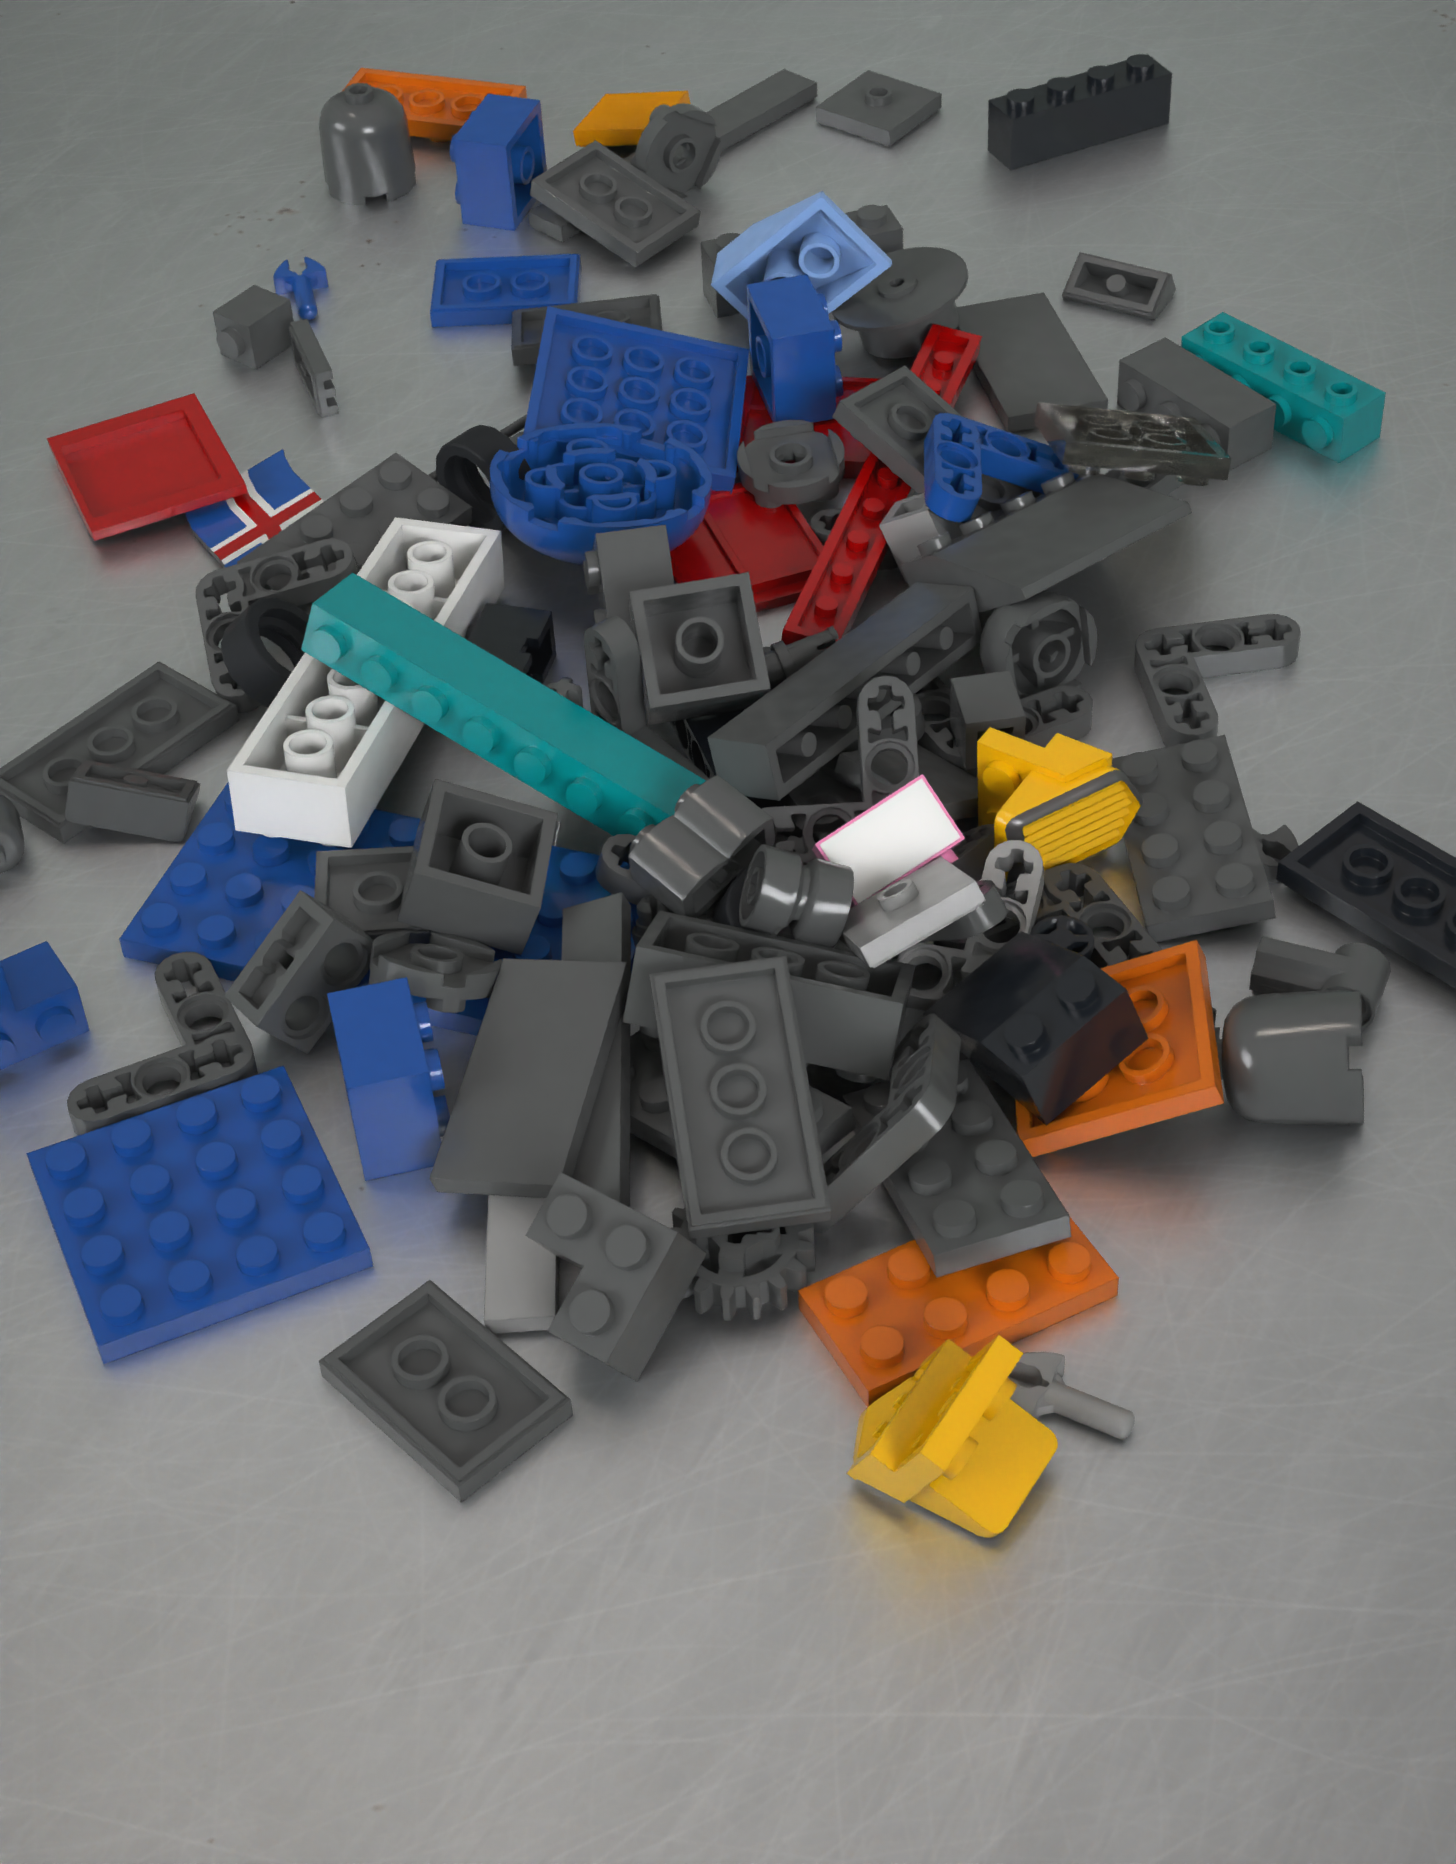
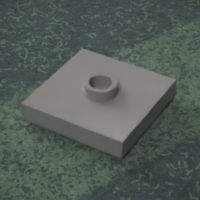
[839,856,986,968]

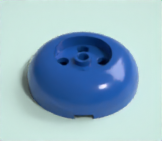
[490,423,712,565]

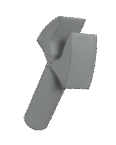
[1009,1352,1135,1439]

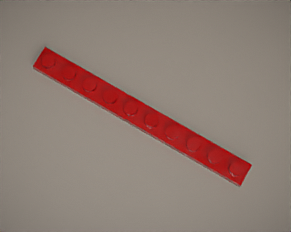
[781,323,982,651]

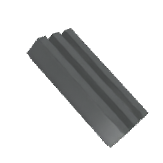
[289,319,339,417]

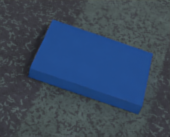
[430,254,582,327]

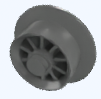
[831,247,968,359]

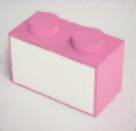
[812,774,965,908]

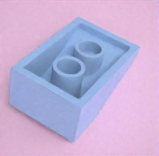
[711,191,892,320]

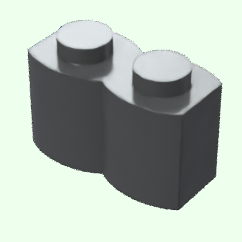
[628,775,775,918]

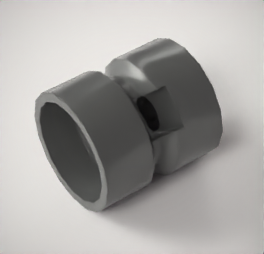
[739,844,854,948]

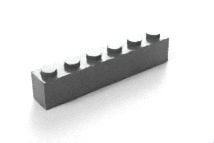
[708,582,982,801]

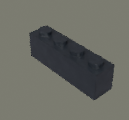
[988,54,1172,170]

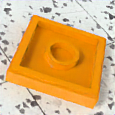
[573,91,690,147]

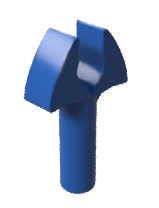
[273,257,329,321]

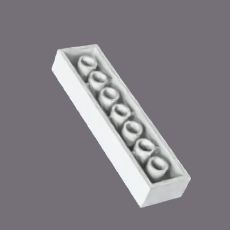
[227,517,505,848]

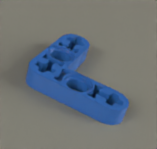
[924,413,1081,522]

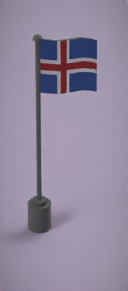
[185,414,527,568]

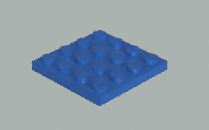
[523,306,749,493]
[26,1065,373,1365]

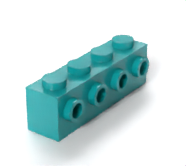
[1181,312,1386,463]

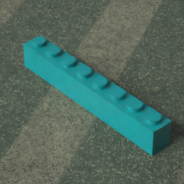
[301,572,706,836]

